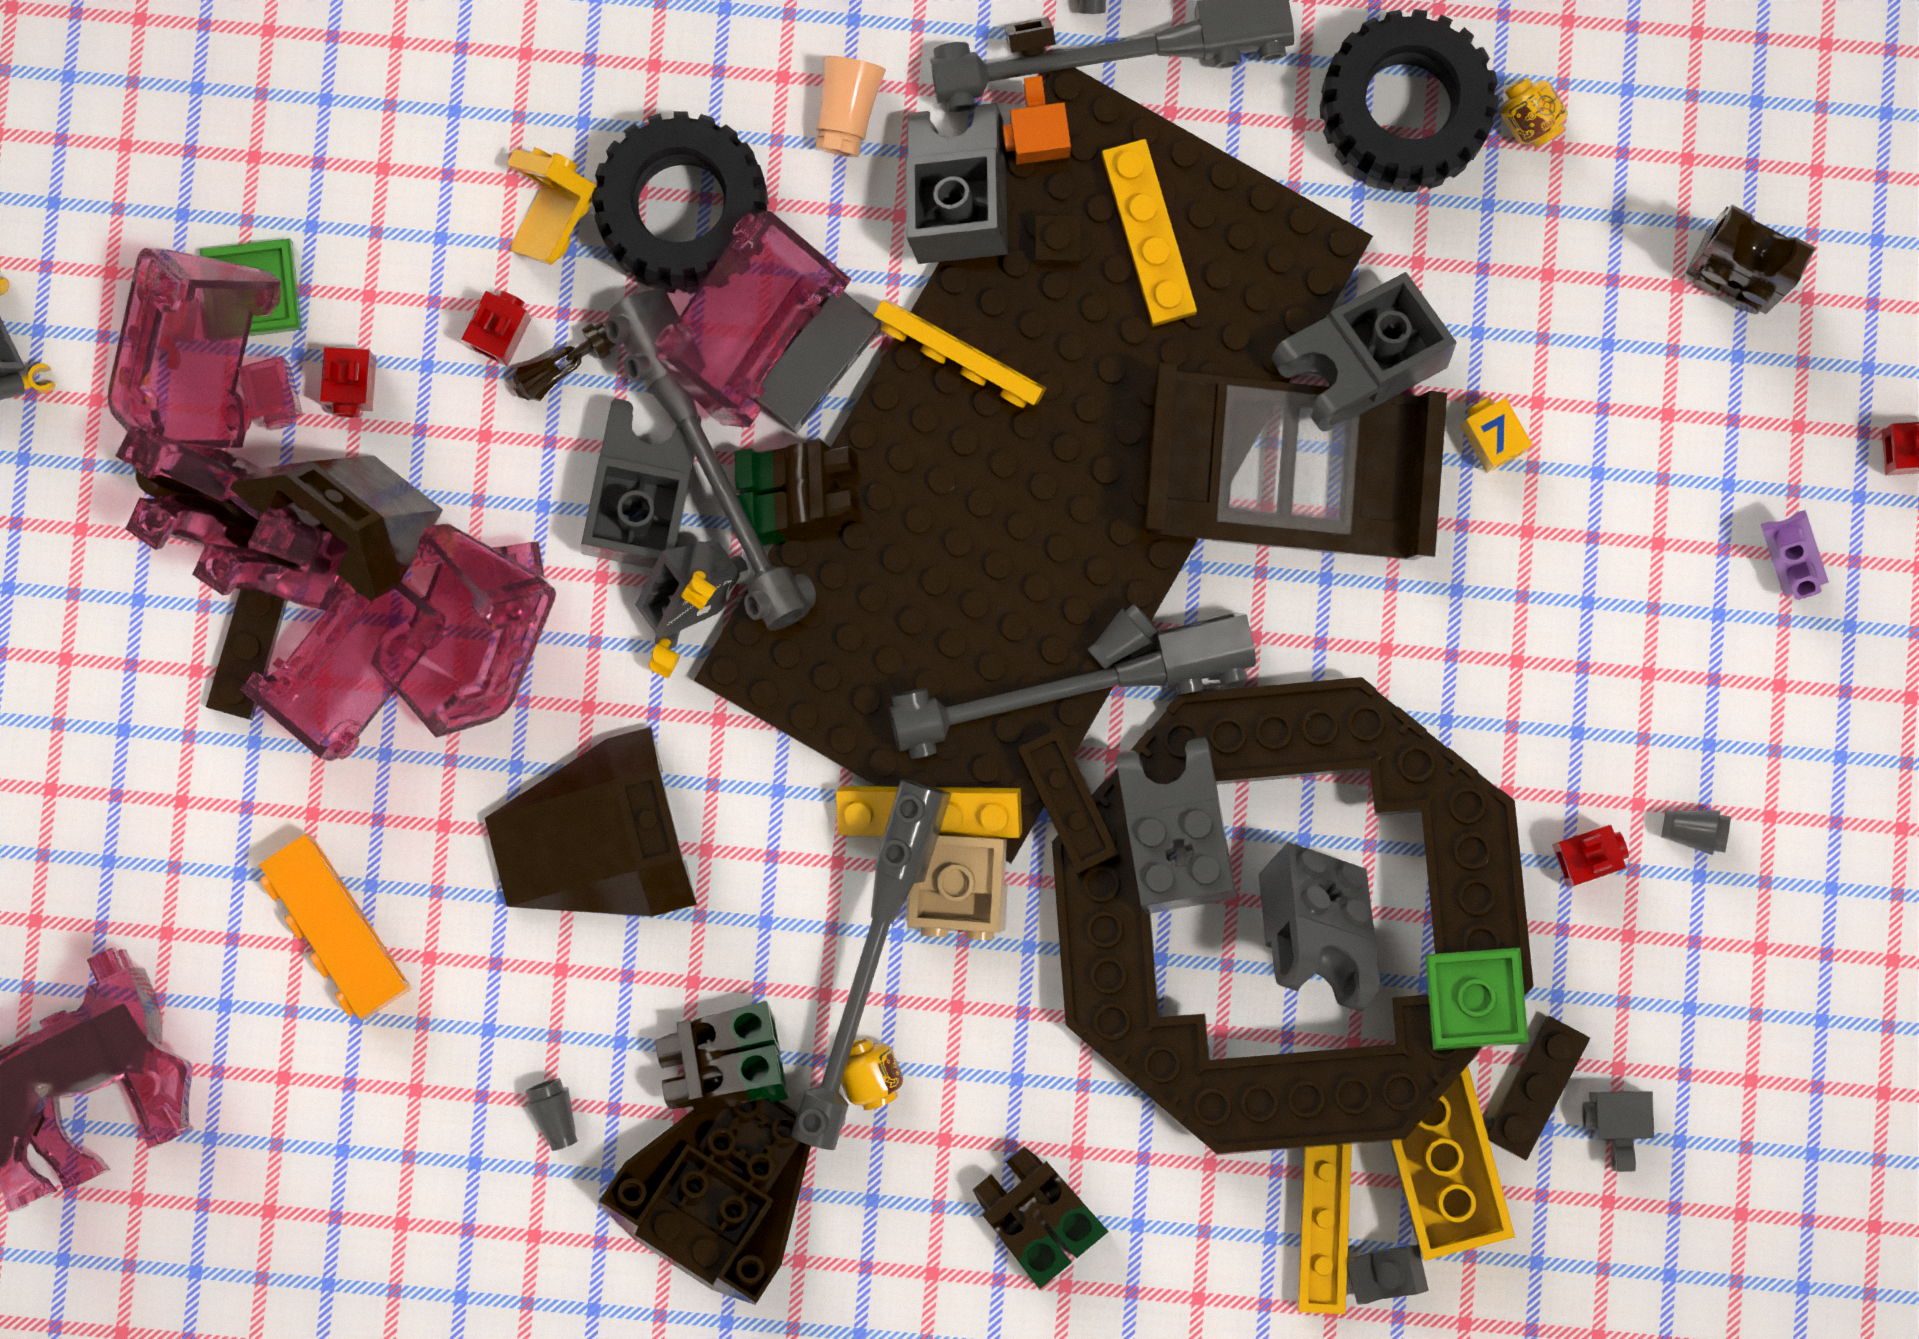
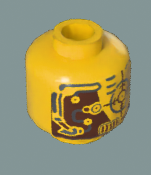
[1500,77,1568,148]
[841,1038,903,1110]

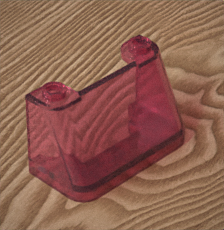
[654,211,852,427]
[108,248,281,449]
[374,524,556,738]
[240,577,446,761]

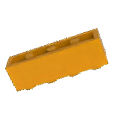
[259,834,412,1020]

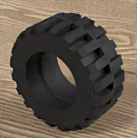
[1319,9,1499,193]
[592,111,769,294]

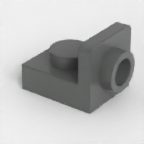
[1348,1245,1429,1305]

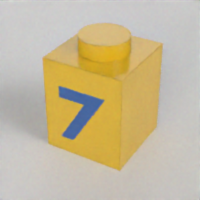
[1460,397,1533,473]

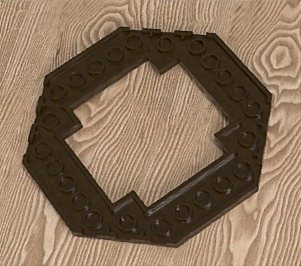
[1052,677,1534,1155]

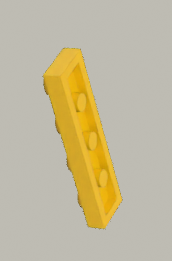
[1101,139,1197,327]
[874,299,1047,408]
[836,786,1022,838]
[1297,1144,1352,1314]

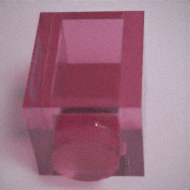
[238,356,303,430]

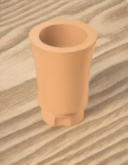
[816,56,886,157]

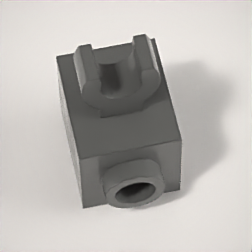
[1582,1091,1654,1172]

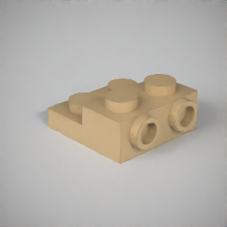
[908,835,1008,940]

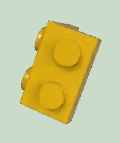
[506,147,596,265]

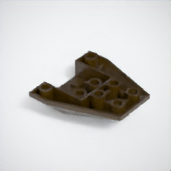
[230,456,443,602]
[485,727,697,917]
[598,1098,811,1305]

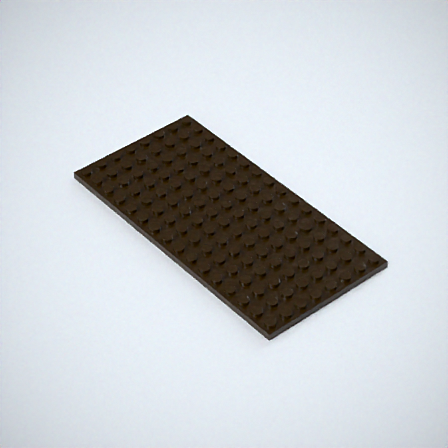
[694,68,1373,864]

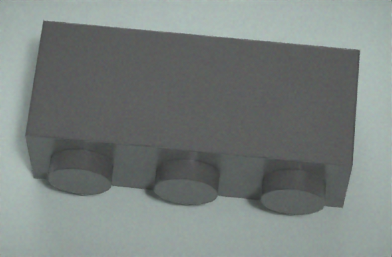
[752,287,881,434]

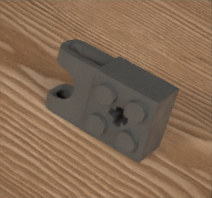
[906,103,1008,264]
[1271,272,1457,432]
[581,398,701,568]
[1116,737,1237,914]
[1259,842,1380,1012]

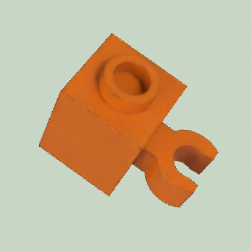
[1002,76,1071,165]

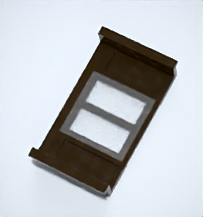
[1145,363,1447,560]

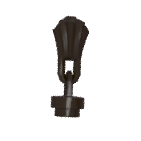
[513,322,616,401]

